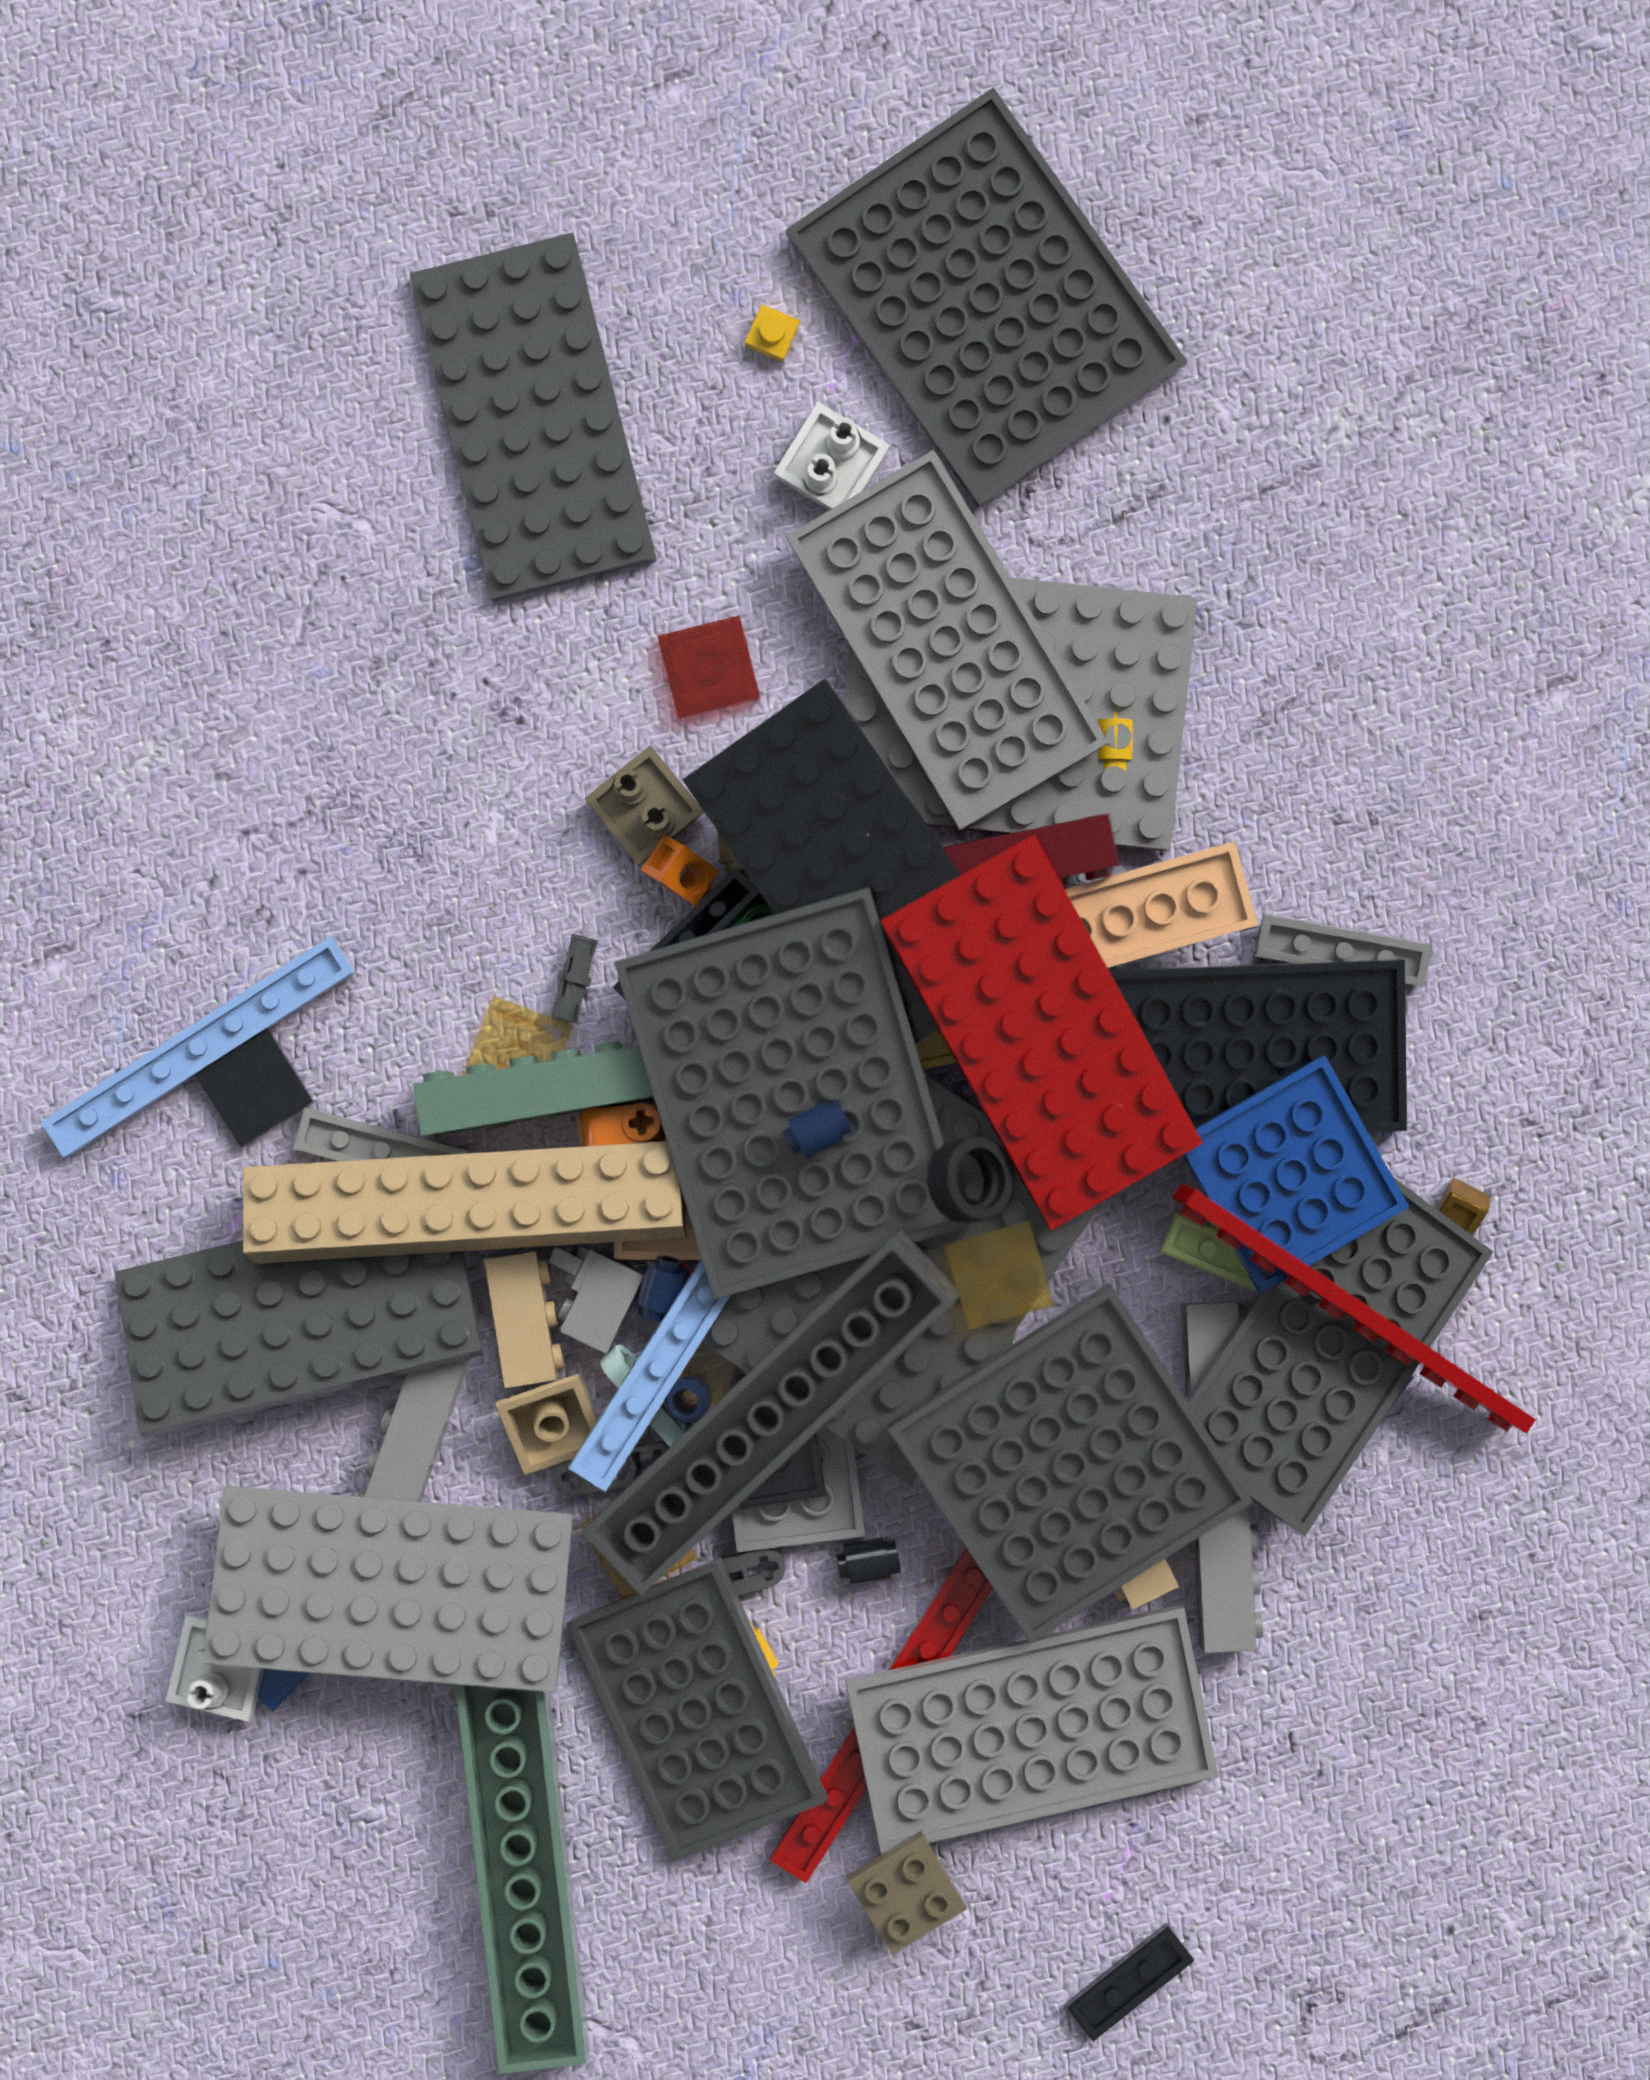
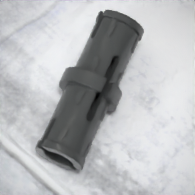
[551,934,598,1024]

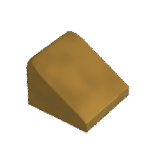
[1436,1178,1490,1236]

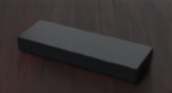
[1065,1923,1195,2042]

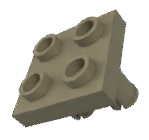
[584,745,705,866]
[846,1831,967,1955]

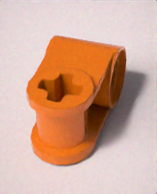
[580,1103,665,1146]

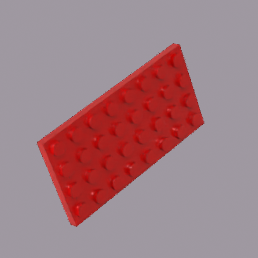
[879,834,1203,1230]

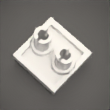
[774,402,890,510]
[165,1614,264,1721]

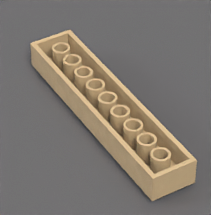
[243,1141,686,1264]

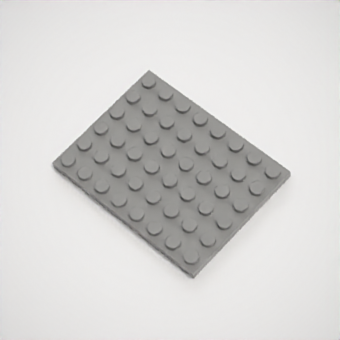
[843,577,1198,852]

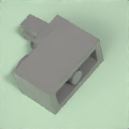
[548,1246,644,1354]

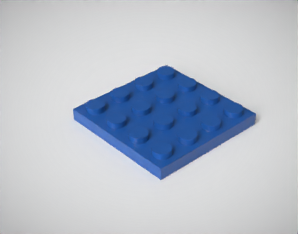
[1182,1055,1409,1293]

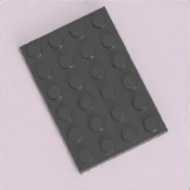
[567,1557,828,1862]

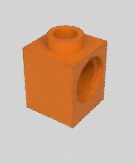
[640,835,719,906]

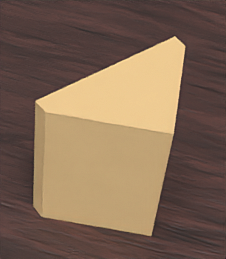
[496,1374,598,1475]

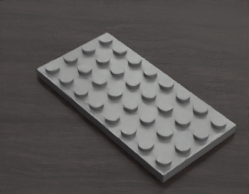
[786,449,1109,831]
[202,1486,574,1692]
[845,1604,1218,1854]

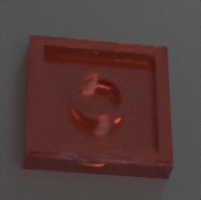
[657,615,761,720]

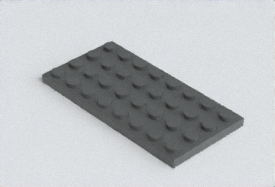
[409,233,657,602]
[1186,1177,1494,1536]
[115,1240,484,1438]

